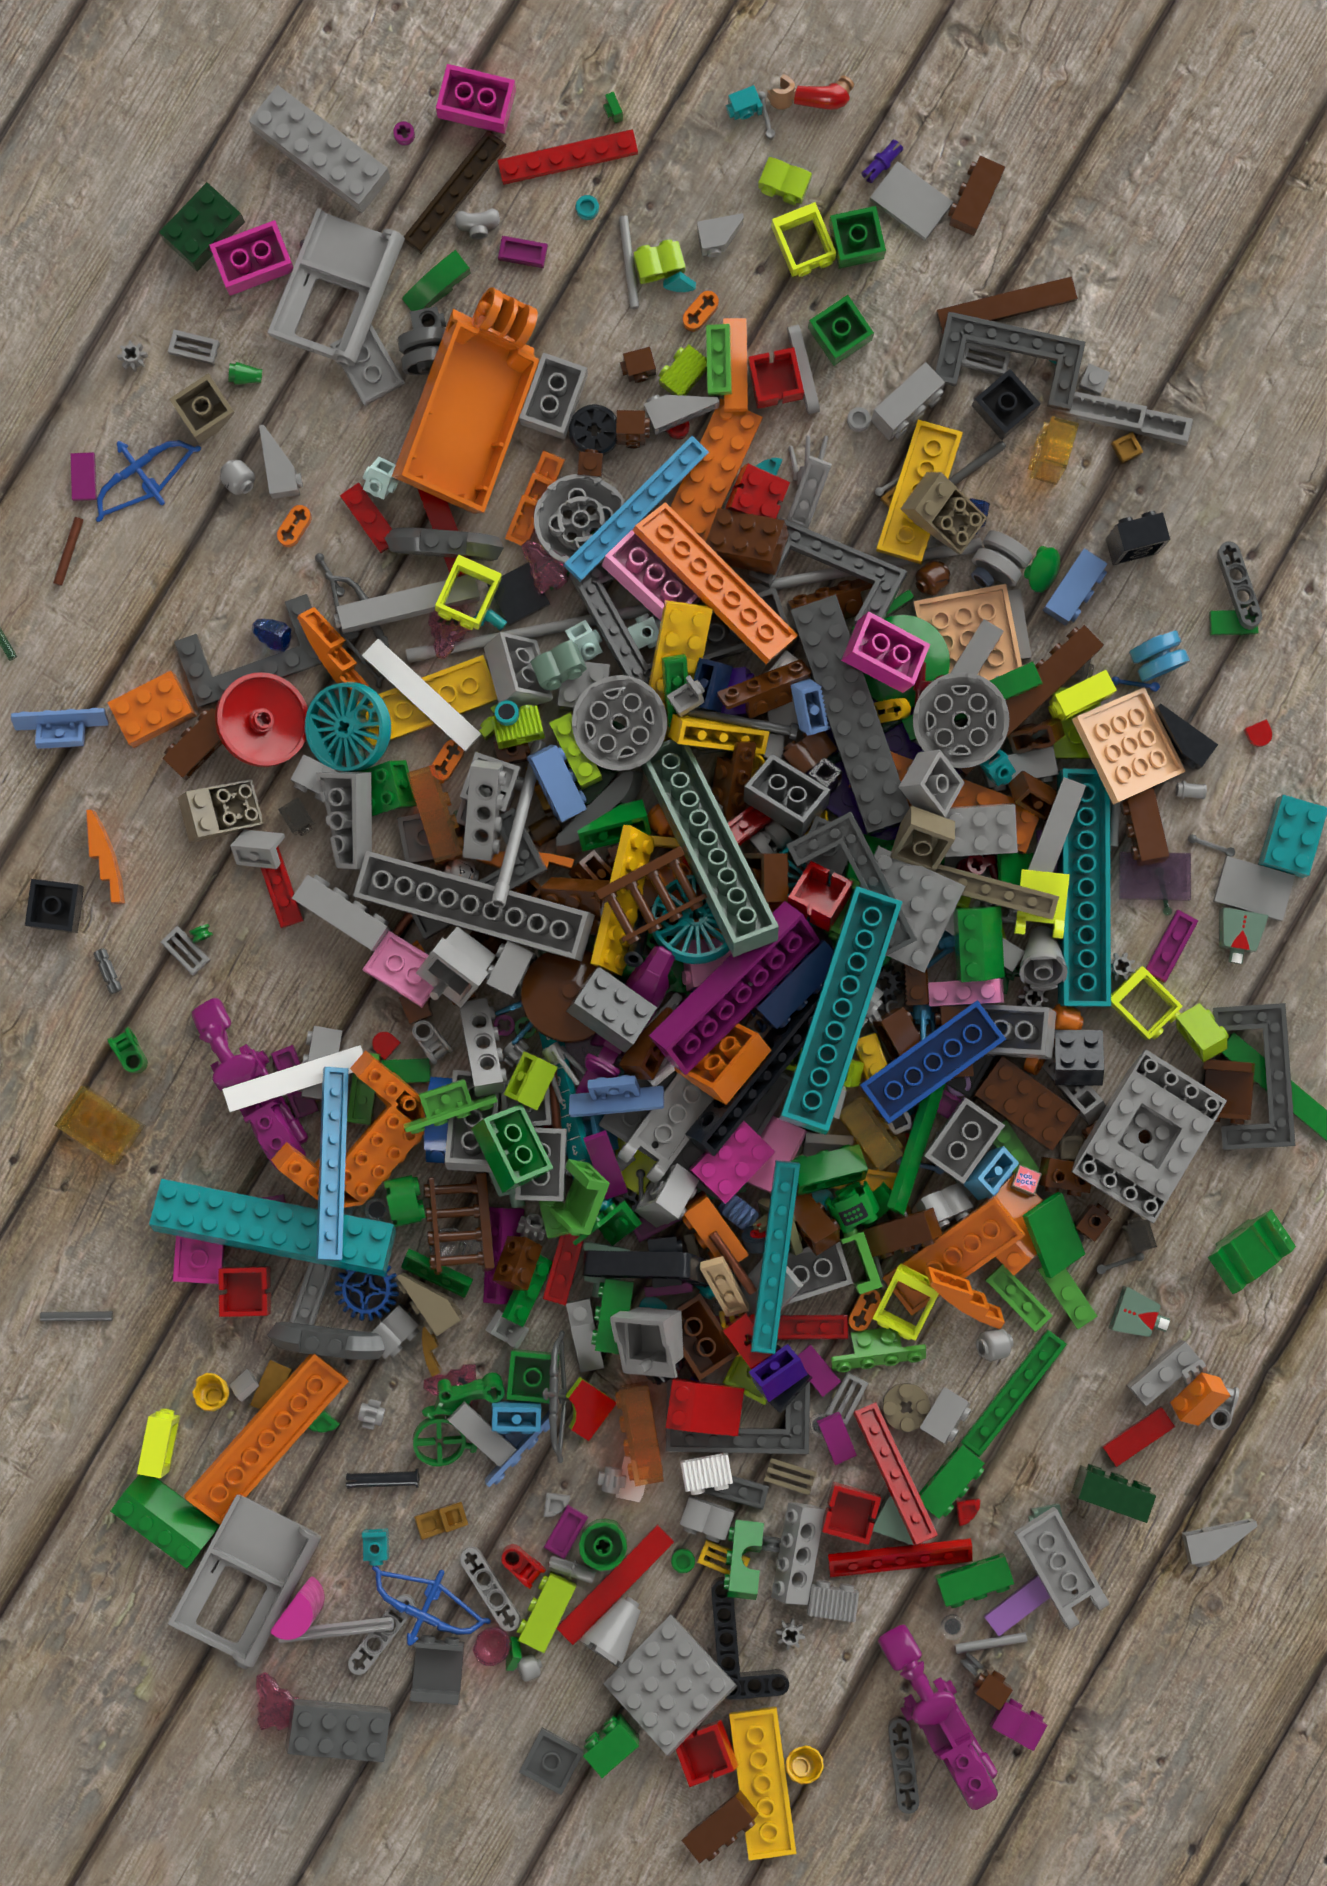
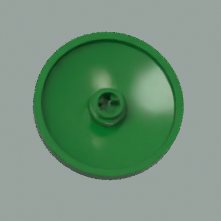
[863,615,950,710]

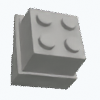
[416,926,496,1007]
[610,1307,683,1378]

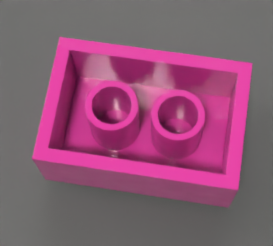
[436,64,516,134]
[210,220,294,296]
[841,611,930,693]
[689,1121,775,1204]

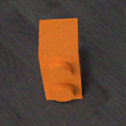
[1170,1372,1230,1426]

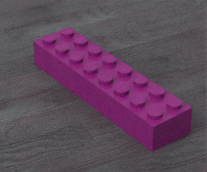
[649,901,820,1075]

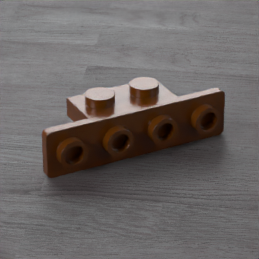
[788,579,873,620]
[717,659,811,718]
[712,741,756,823]

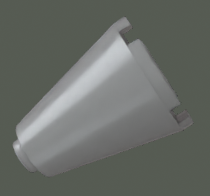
[1019,926,1068,991]
[579,1597,641,1668]

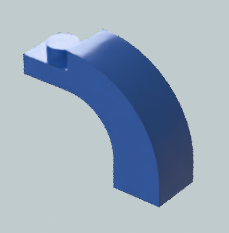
[424,1077,452,1163]

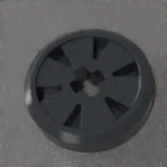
[569,404,617,456]

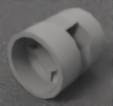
[749,820,793,853]

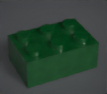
[159,182,245,272]
[1071,1464,1156,1523]

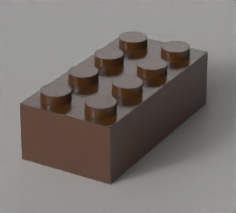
[972,1056,1080,1151]

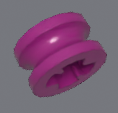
[393,121,415,145]
[494,1015,515,1036]

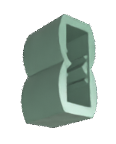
[530,640,587,691]

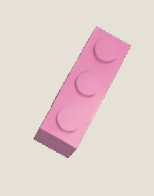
[928,979,1004,1007]

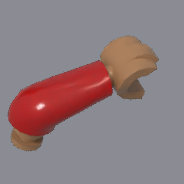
[767,74,854,110]

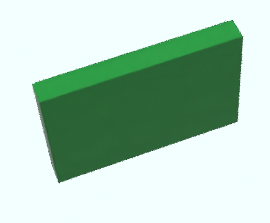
[1022,1192,1085,1278]

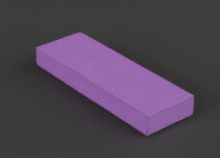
[984,1575,1050,1636]

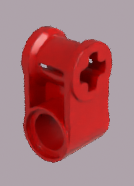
[501,1544,547,1589]

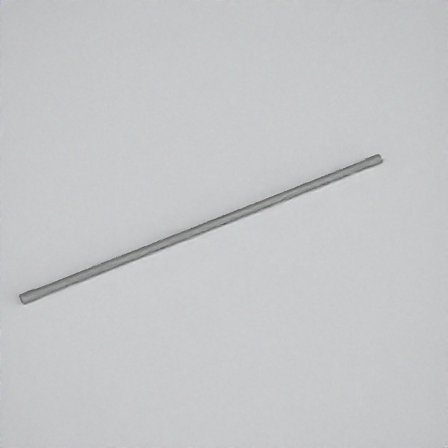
[406,538,983,663]

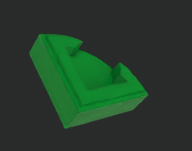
[308,1409,340,1432]
[506,1637,522,1671]

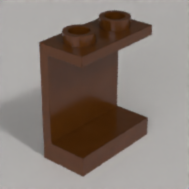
[1203,1059,1255,1124]

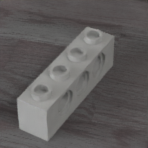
[463,760,506,861]
[459,998,507,1097]
[771,1502,825,1605]

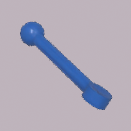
[1111,676,1160,692]

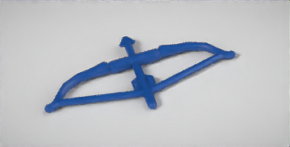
[96,440,201,522]
[372,1566,491,1646]

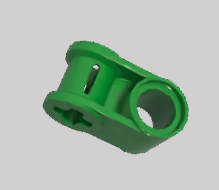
[107,1027,148,1074]

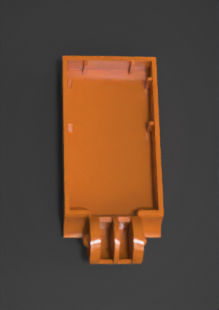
[392,287,539,514]

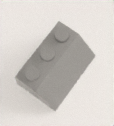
[484,632,553,710]

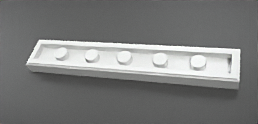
[362,639,482,752]
[222,1045,363,1112]

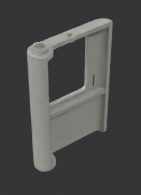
[267,208,405,367]
[168,1494,322,1669]

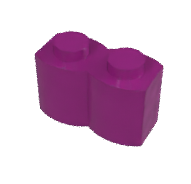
[989,1698,1048,1751]

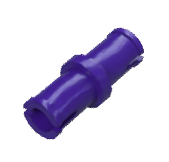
[861,139,903,183]

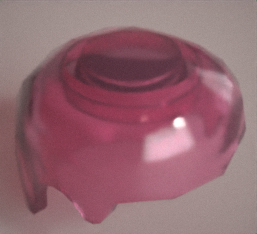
[473,1627,511,1666]

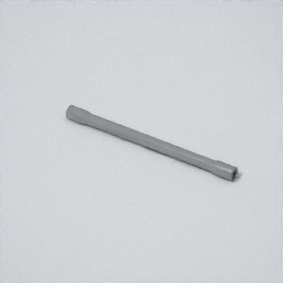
[491,740,546,908]

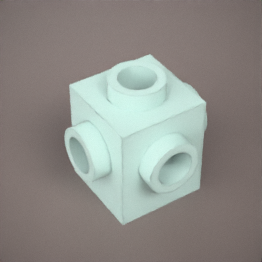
[363,457,399,500]
[627,613,661,649]
[565,620,603,662]

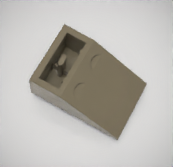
[901,472,987,555]
[178,779,264,843]
[396,1272,464,1336]

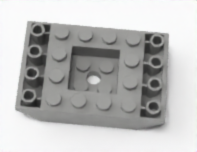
[1071,1049,1227,1223]

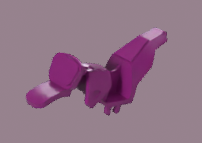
[576,945,675,1094]

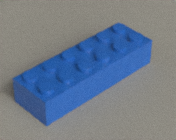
[859,1000,1006,1124]

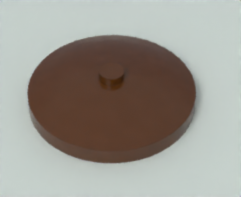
[521,950,613,1042]

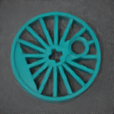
[305,682,391,772]
[652,875,730,964]

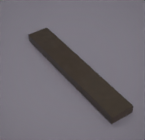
[404,130,506,254]

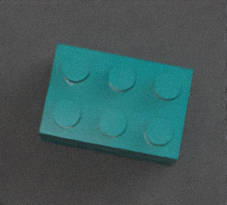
[1258,795,1327,878]

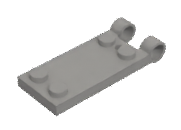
[617,1073,714,1184]
[1014,1507,1110,1630]

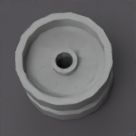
[972,530,1033,586]

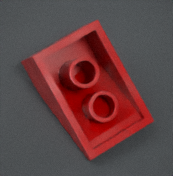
[666,1378,745,1436]

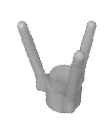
[789,435,828,487]
[542,1041,586,1103]

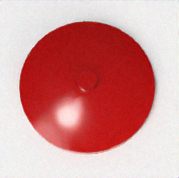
[215,672,308,767]

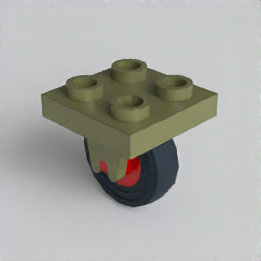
[742,1197,803,1256]

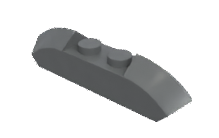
[385,528,504,561]
[556,771,643,856]
[267,1322,385,1360]

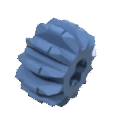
[718,1194,759,1231]

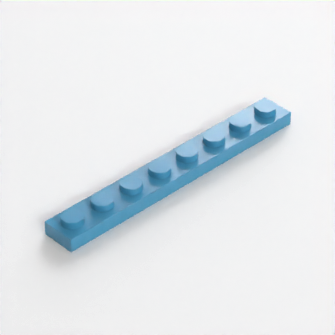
[563,436,709,582]
[316,1067,349,1261]

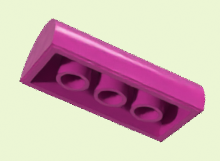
[270,1576,325,1640]

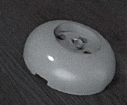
[534,474,625,563]

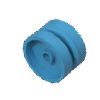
[1129,630,1190,682]

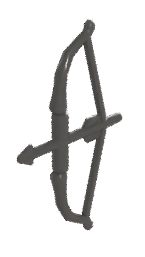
[325,572,390,689]
[542,1330,570,1463]

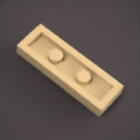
[700,1256,749,1317]

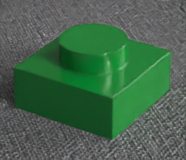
[603,91,623,124]

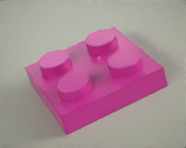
[173,1236,224,1284]

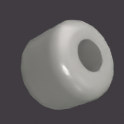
[517,1654,542,1682]

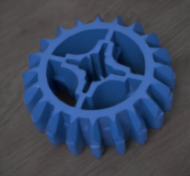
[335,1265,399,1321]

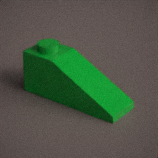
[577,799,651,852]

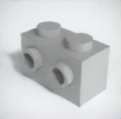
[920,1387,971,1445]

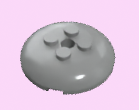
[913,672,1009,768]
[572,675,667,771]

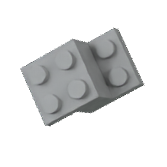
[454,752,521,838]

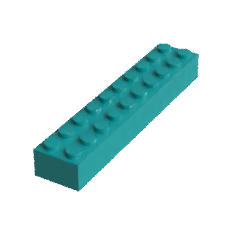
[1057,768,1111,1007]
[779,886,903,1135]
[149,1179,396,1277]

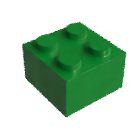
[829,206,886,269]
[808,295,874,366]
[506,1349,560,1404]
[583,1714,639,1778]

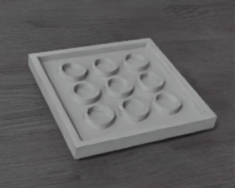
[839,846,966,973]
[603,1614,737,1756]

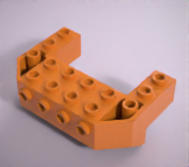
[271,1050,425,1208]

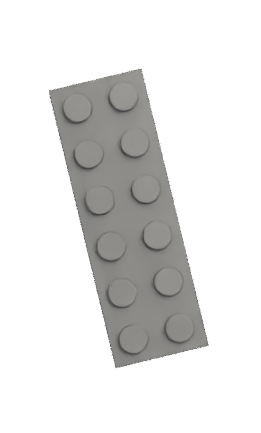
[249,85,390,213]

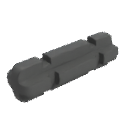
[93,948,122,994]

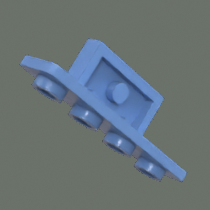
[11,708,109,749]
[569,1075,664,1117]
[485,1411,550,1487]

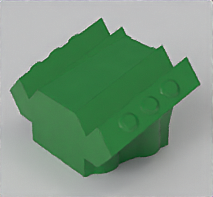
[1208,1209,1296,1294]

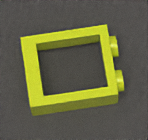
[771,202,836,277]
[435,555,502,630]
[1048,670,1117,722]
[1111,966,1183,1040]
[873,1263,939,1341]
[137,1408,180,1478]

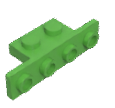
[403,1079,498,1134]
[831,1328,926,1372]

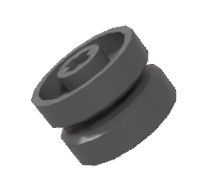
[397,327,446,375]

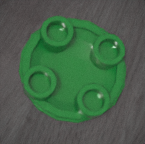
[1024,546,1060,592]

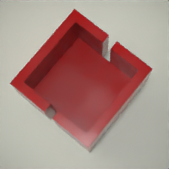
[748,347,804,409]
[725,463,790,519]
[788,861,853,932]
[218,1266,271,1317]
[822,1482,881,1545]
[676,1719,739,1787]

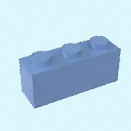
[1042,548,1108,626]
[527,744,587,822]

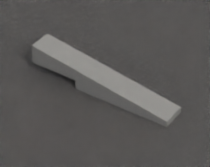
[1050,392,1193,446]

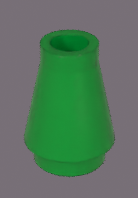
[228,362,262,385]

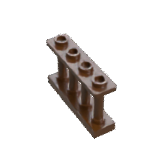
[593,846,707,945]
[423,1173,494,1275]

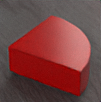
[956,1498,980,1526]

